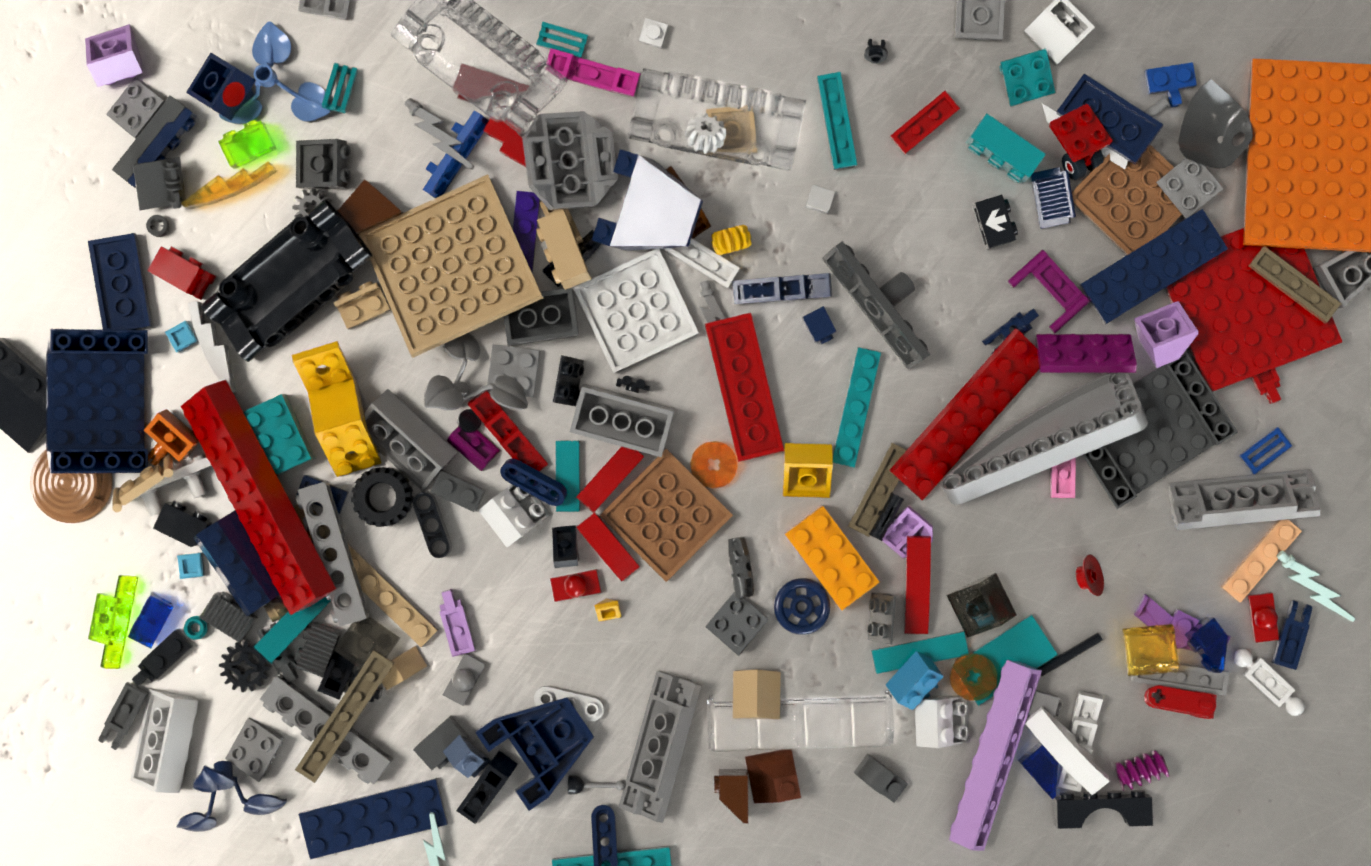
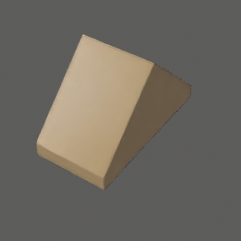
[382,646,427,690]

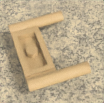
[112,453,173,512]

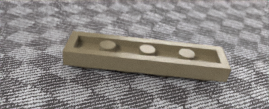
[1248,246,1341,323]
[848,442,907,537]

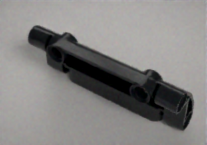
[201,199,373,362]

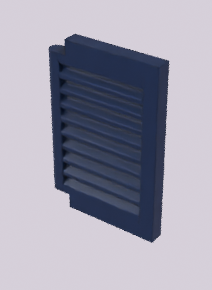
[1031,167,1076,229]

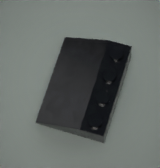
[0,338,46,453]

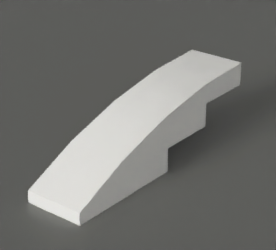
[188,301,236,392]
[1057,691,1103,792]
[1025,707,1110,795]

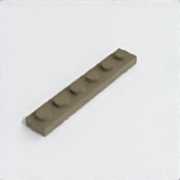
[295,650,394,783]

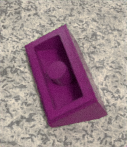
[447,426,500,471]

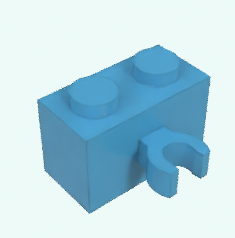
[886,651,944,710]

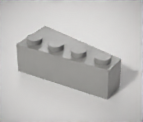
[1313,251,1371,309]

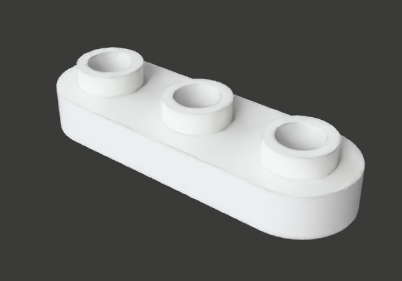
[534,686,604,721]

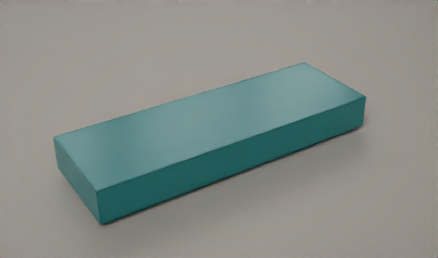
[556,441,580,512]

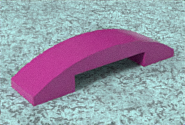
[544,48,641,97]

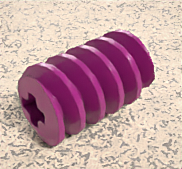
[1115,750,1169,791]

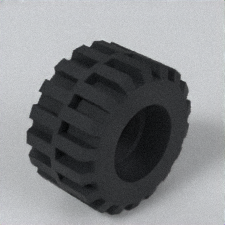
[351,467,414,527]

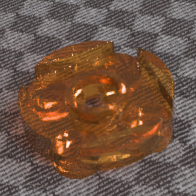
[690,441,738,488]
[949,653,997,701]

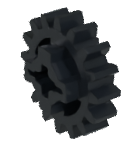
[219,640,272,693]

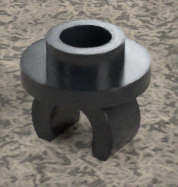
[864,39,888,63]

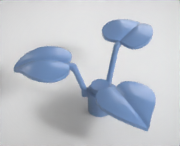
[219,21,331,124]

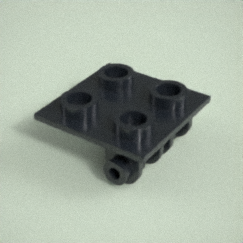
[553,355,584,407]

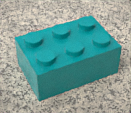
[965,114,1046,183]
[243,394,316,476]

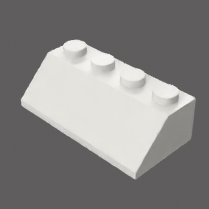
[130,689,198,793]

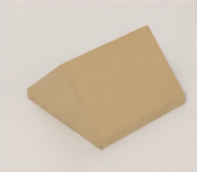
[733,669,781,720]

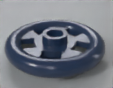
[774,578,830,635]

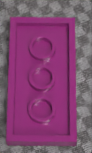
[1035,334,1137,373]

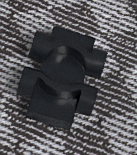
[616,376,650,393]

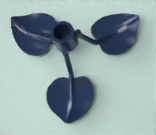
[176,761,287,832]

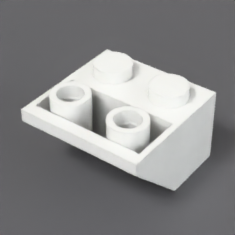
[1024,0,1095,65]
[478,485,550,547]
[915,695,969,748]

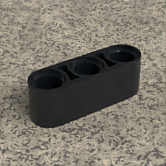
[413,492,452,558]

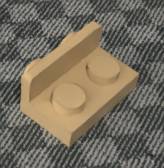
[334,281,391,330]

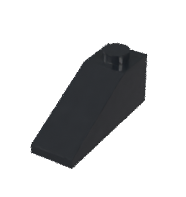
[456,751,518,824]

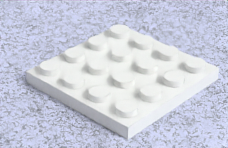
[573,249,699,373]

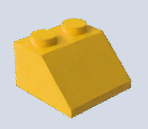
[783,443,833,498]

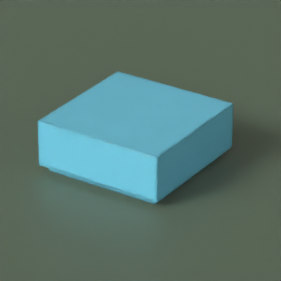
[165,321,198,353]
[177,552,205,579]

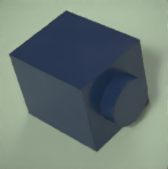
[802,306,836,345]

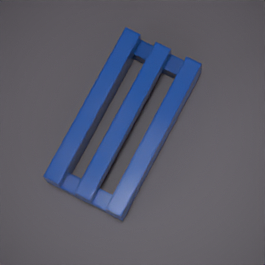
[1239,427,1292,475]

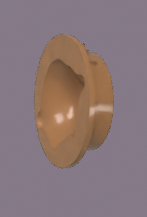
[30,450,113,523]

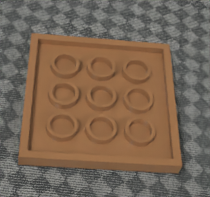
[1072,145,1182,255]
[599,449,733,582]

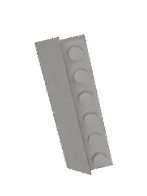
[1169,469,1321,530]
[619,671,702,823]

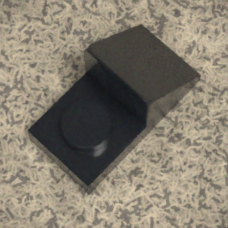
[552,525,579,568]
[317,651,357,700]

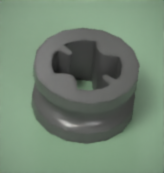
[146,215,170,237]

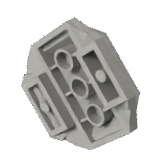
[522,111,619,210]

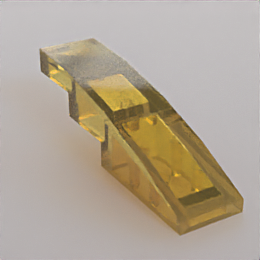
[181,161,277,209]

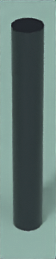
[1037,633,1103,676]

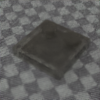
[334,617,400,669]

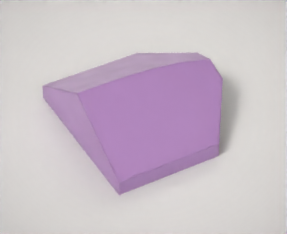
[882,506,933,558]

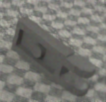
[98,682,149,750]

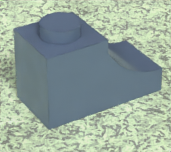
[443,735,491,778]

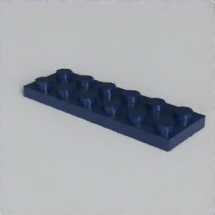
[1080,209,1228,325]
[298,778,448,859]

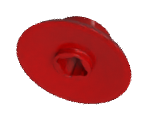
[1076,554,1104,596]

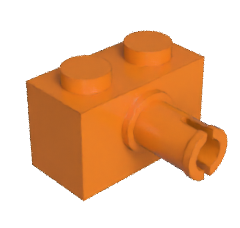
[143,409,200,466]

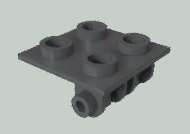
[133,157,186,211]
[705,593,769,656]
[867,593,896,645]

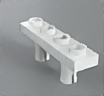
[138,454,212,516]

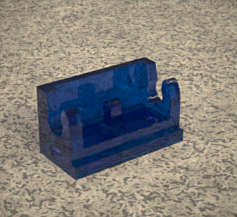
[127,592,174,649]

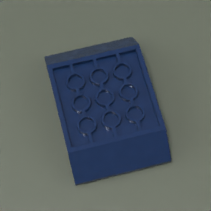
[46,329,148,474]

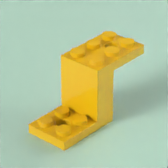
[292,341,382,477]

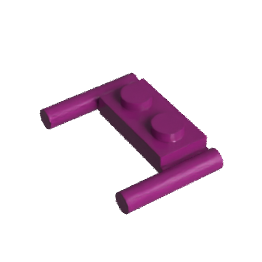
[1007,249,1090,334]

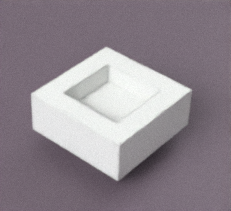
[639,18,668,49]

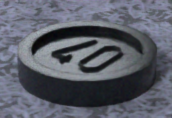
[457,409,481,433]

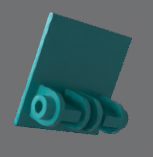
[999,48,1056,106]

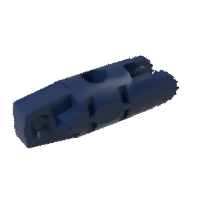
[982,308,1039,354]

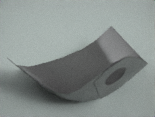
[1179,79,1253,169]

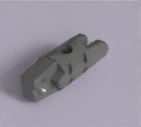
[728,537,754,599]
[257,622,299,683]

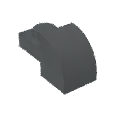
[854,754,908,803]

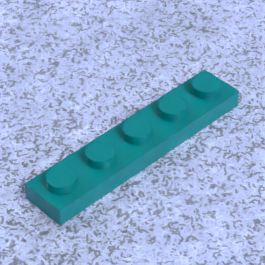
[832,347,881,468]
[552,846,672,866]

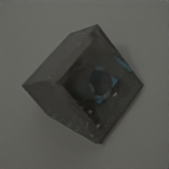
[947,573,1017,638]

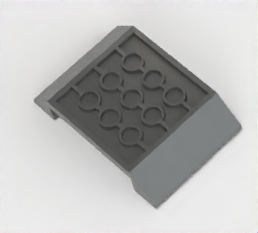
[1082,352,1238,509]

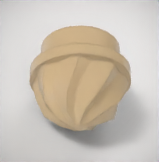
[264,599,288,622]

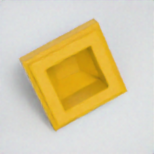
[595,598,622,621]

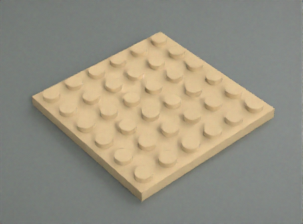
[359,174,543,358]

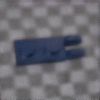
[1271,600,1312,670]

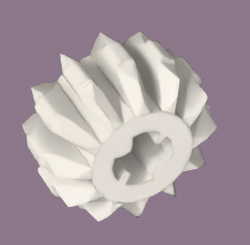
[685,113,726,154]

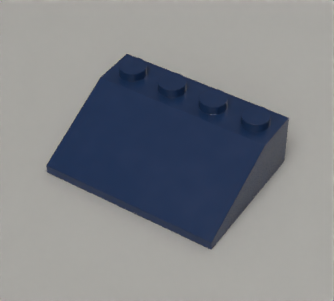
[193,510,280,616]

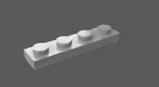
[1131,657,1230,696]

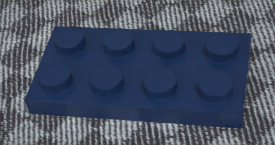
[1056,74,1163,165]
[88,233,152,330]

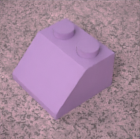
[85,24,143,87]
[1134,301,1198,368]

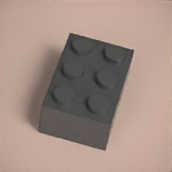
[503,287,580,346]

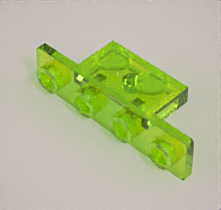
[88,575,138,669]

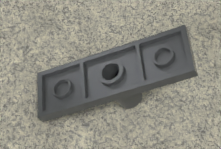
[822,241,931,370]

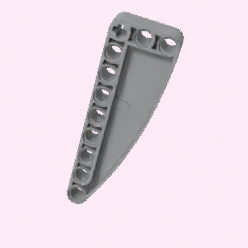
[941,373,1148,505]

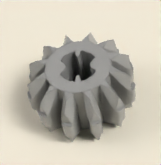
[292,188,332,218]

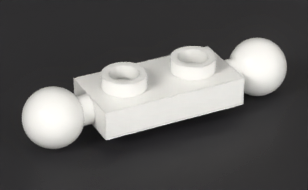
[1233,649,1305,716]

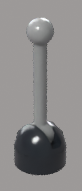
[568,775,625,795]

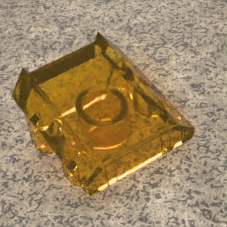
[1122,624,1179,676]

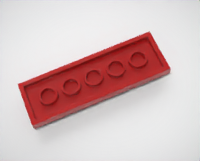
[705,313,784,462]

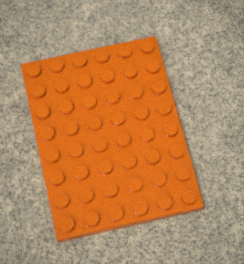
[1243,58,1371,252]

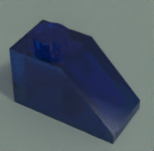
[1018,742,1058,799]

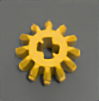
[711,225,752,255]

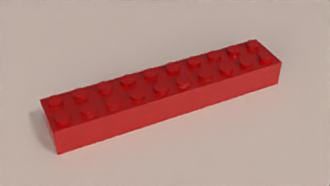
[181,379,336,615]

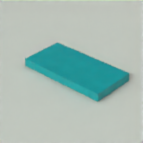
[952,615,1058,706]

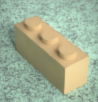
[536,209,591,290]

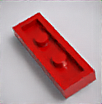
[890,91,960,155]

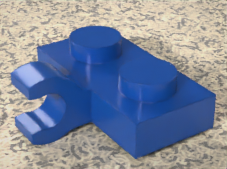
[1144,62,1197,108]

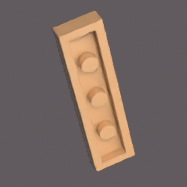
[1221,519,1302,603]

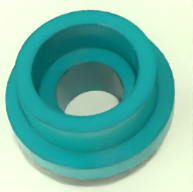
[184,616,208,640]

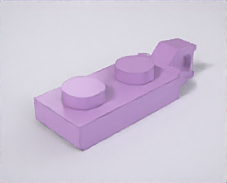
[439,589,476,657]

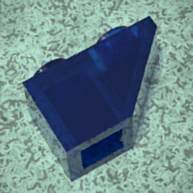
[1184,617,1228,673]

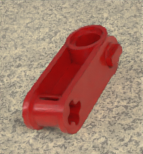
[1144,685,1217,719]

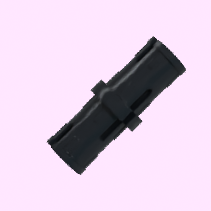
[869,492,904,541]

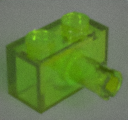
[218,120,277,169]

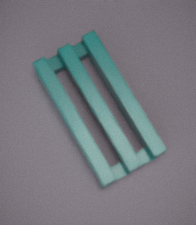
[536,22,588,58]
[322,63,358,113]

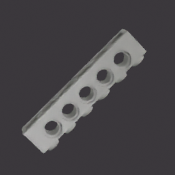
[296,481,370,627]
[260,674,394,784]

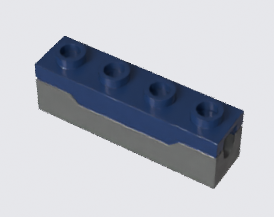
[112,95,197,188]

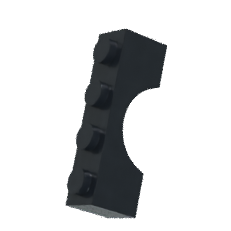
[1053,790,1153,829]

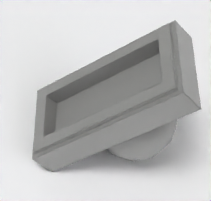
[443,653,486,706]

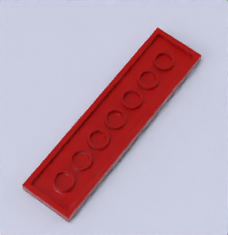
[889,328,1040,501]

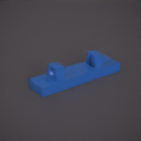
[422,110,489,198]

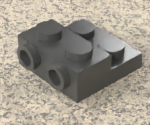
[296,139,351,189]

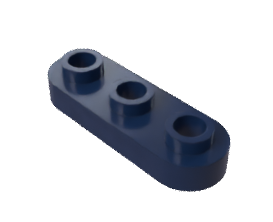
[500,459,567,506]
[591,805,618,866]

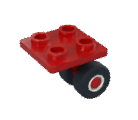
[1049,104,1113,180]

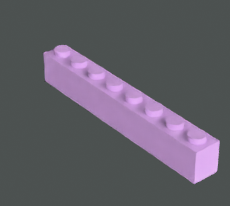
[949,660,1042,851]

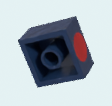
[186,52,256,120]

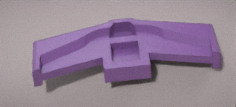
[1134,593,1231,656]

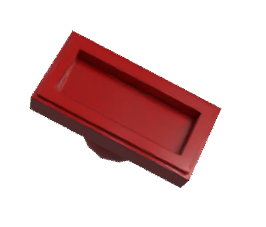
[550,569,601,602]
[1248,592,1279,643]

